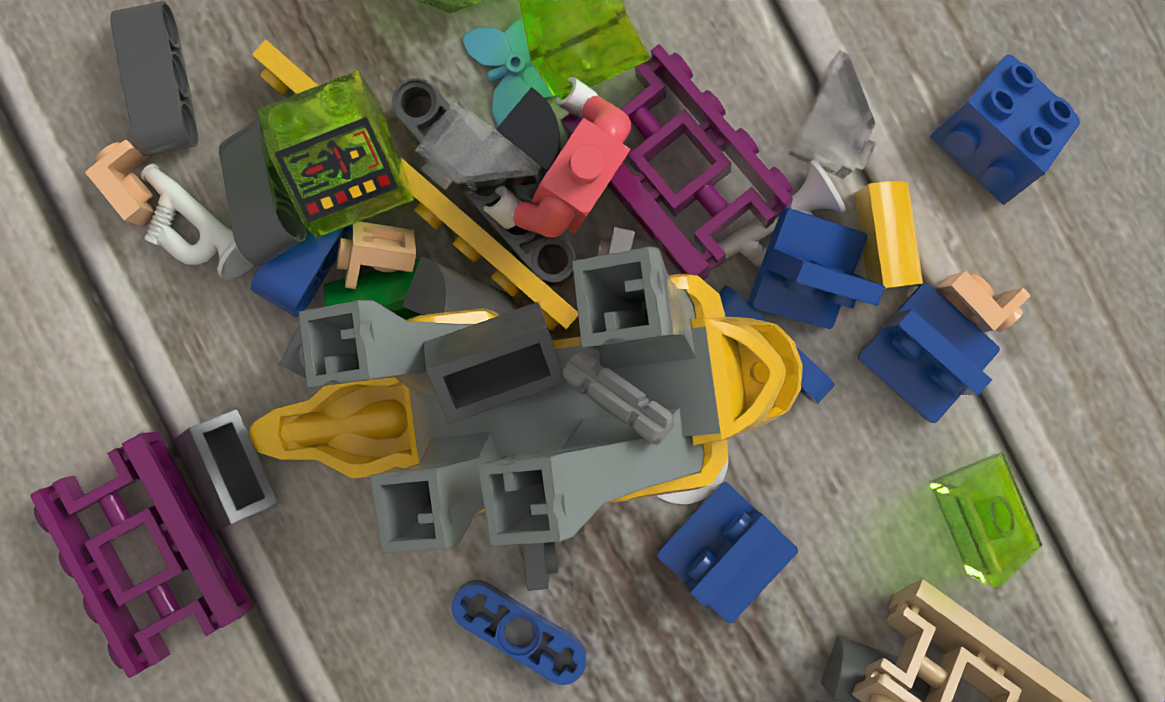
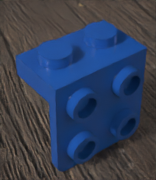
[929,55,1080,205]

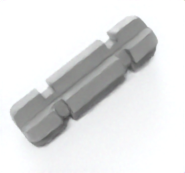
[562,351,675,445]

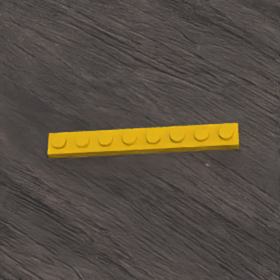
[252,39,579,331]

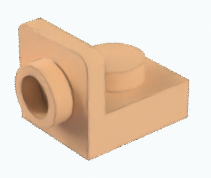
[85,140,155,227]
[336,220,416,289]
[935,271,1030,332]

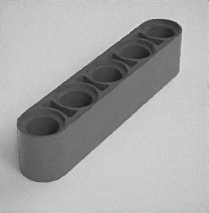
[392,78,576,286]

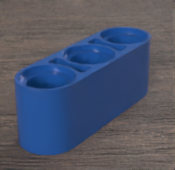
[250,169,370,317]

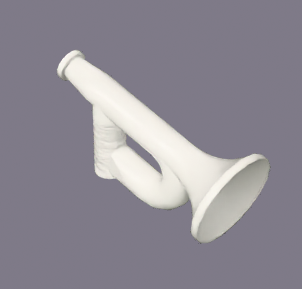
[718,159,846,270]
[141,163,254,281]

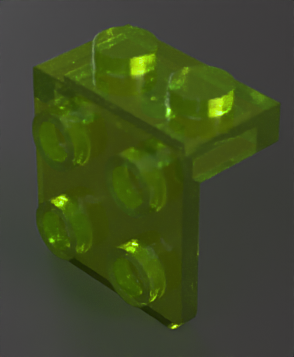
[519,0,650,100]

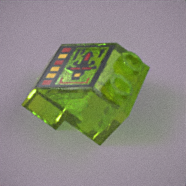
[257,70,414,238]

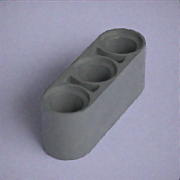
[110,1,198,156]
[219,116,307,266]

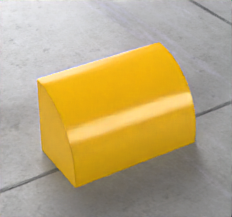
[854,181,923,290]

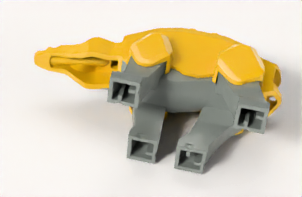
[249,247,803,553]

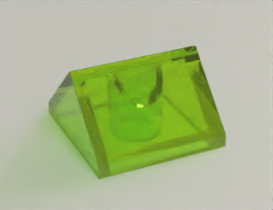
[929,452,1043,587]

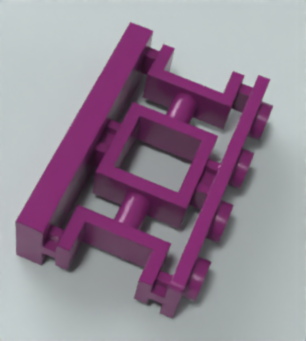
[560,44,793,281]
[30,431,254,678]

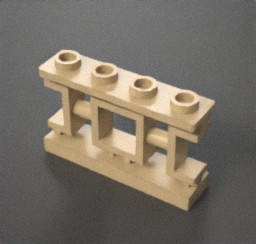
[852,578,1093,702]

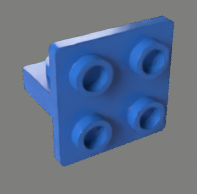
[748,207,885,329]
[858,283,1000,423]
[657,481,798,623]

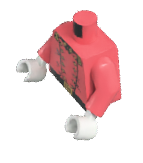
[483,77,632,238]

